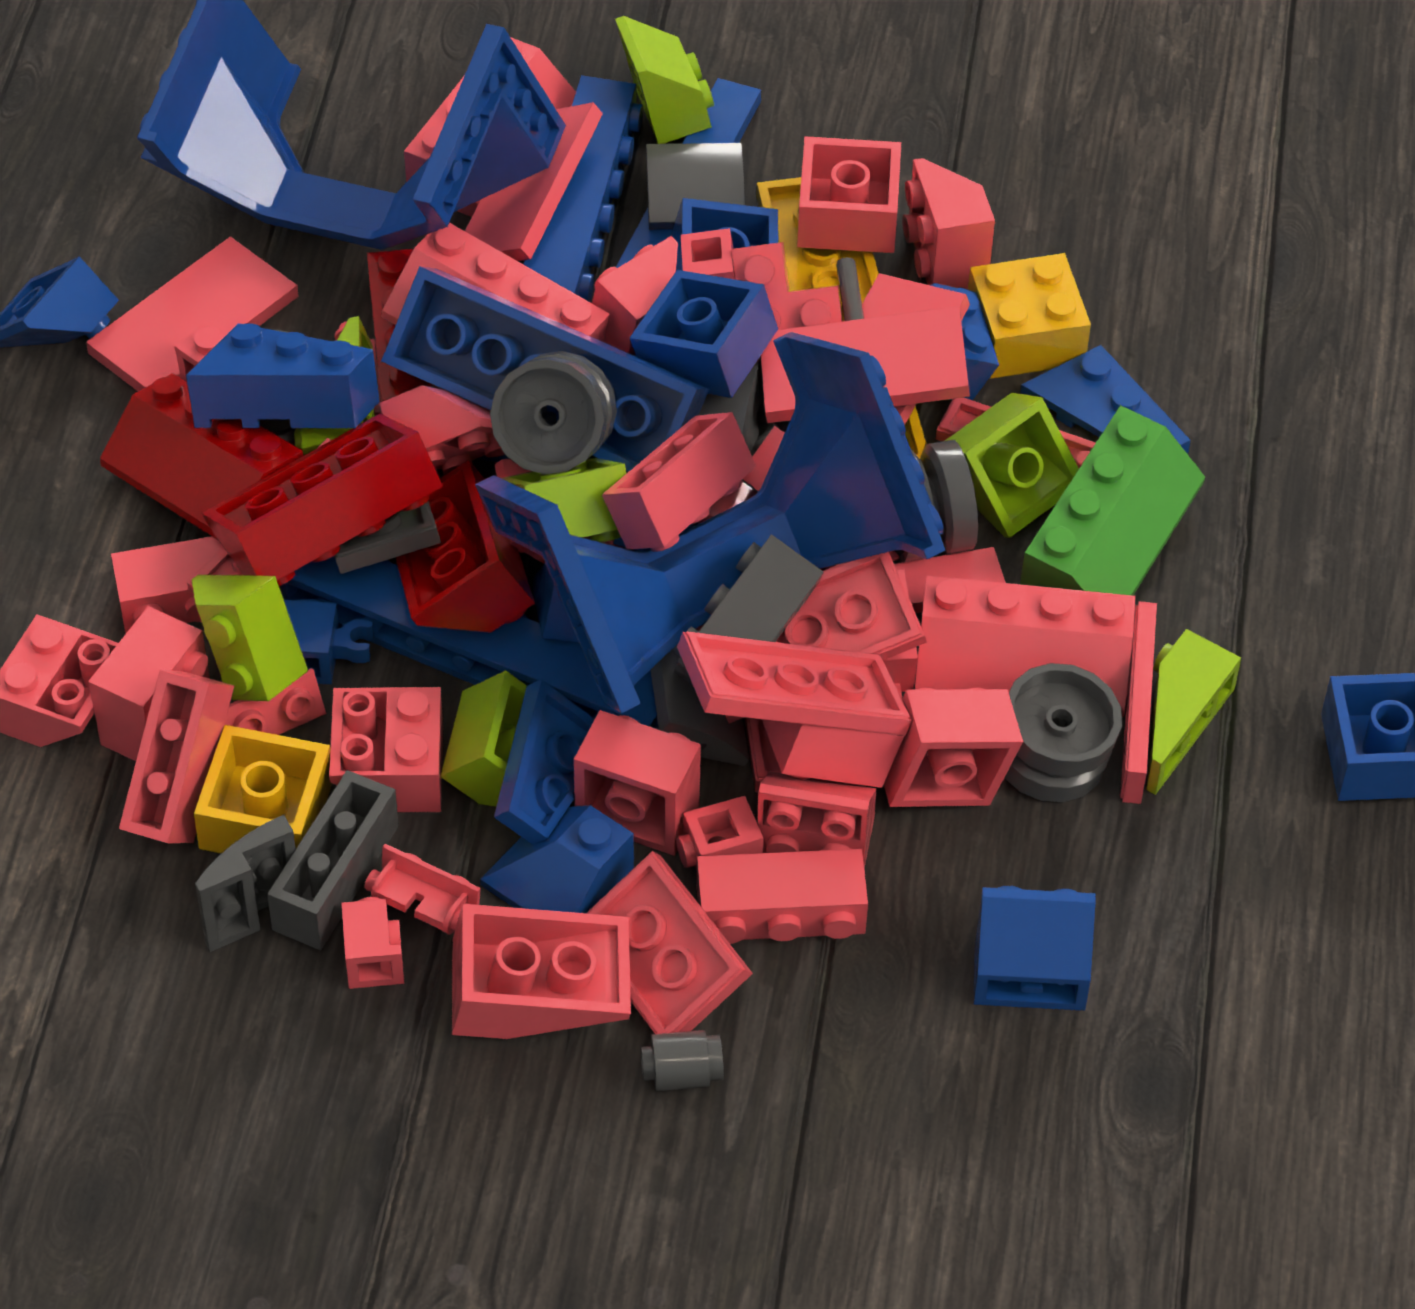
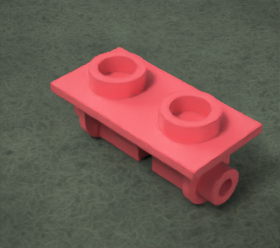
[224,668,326,735]
[364,844,480,935]

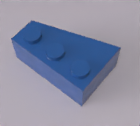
[186,323,380,428]

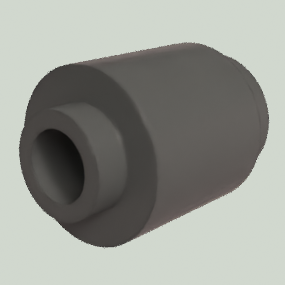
[640,1030,724,1091]

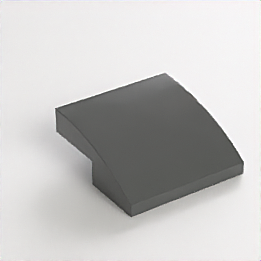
[646,143,745,230]
[651,646,749,766]
[195,815,296,952]

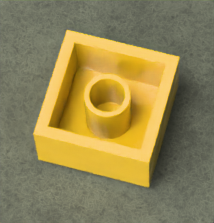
[968,253,1091,379]
[194,725,332,854]

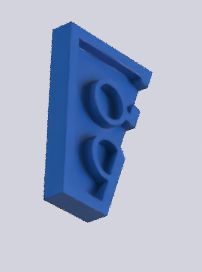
[1020,345,1191,453]
[494,679,595,845]

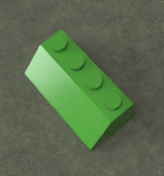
[1020,405,1205,596]

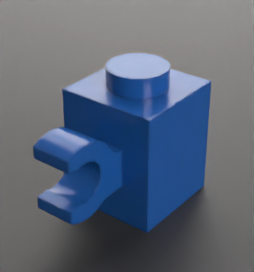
[284,599,374,684]

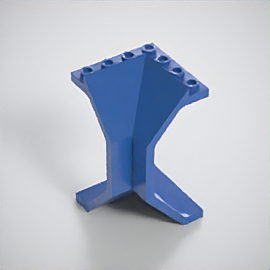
[137,0,566,250]
[475,332,946,713]

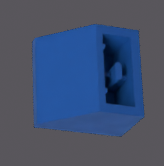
[974,886,1096,1011]

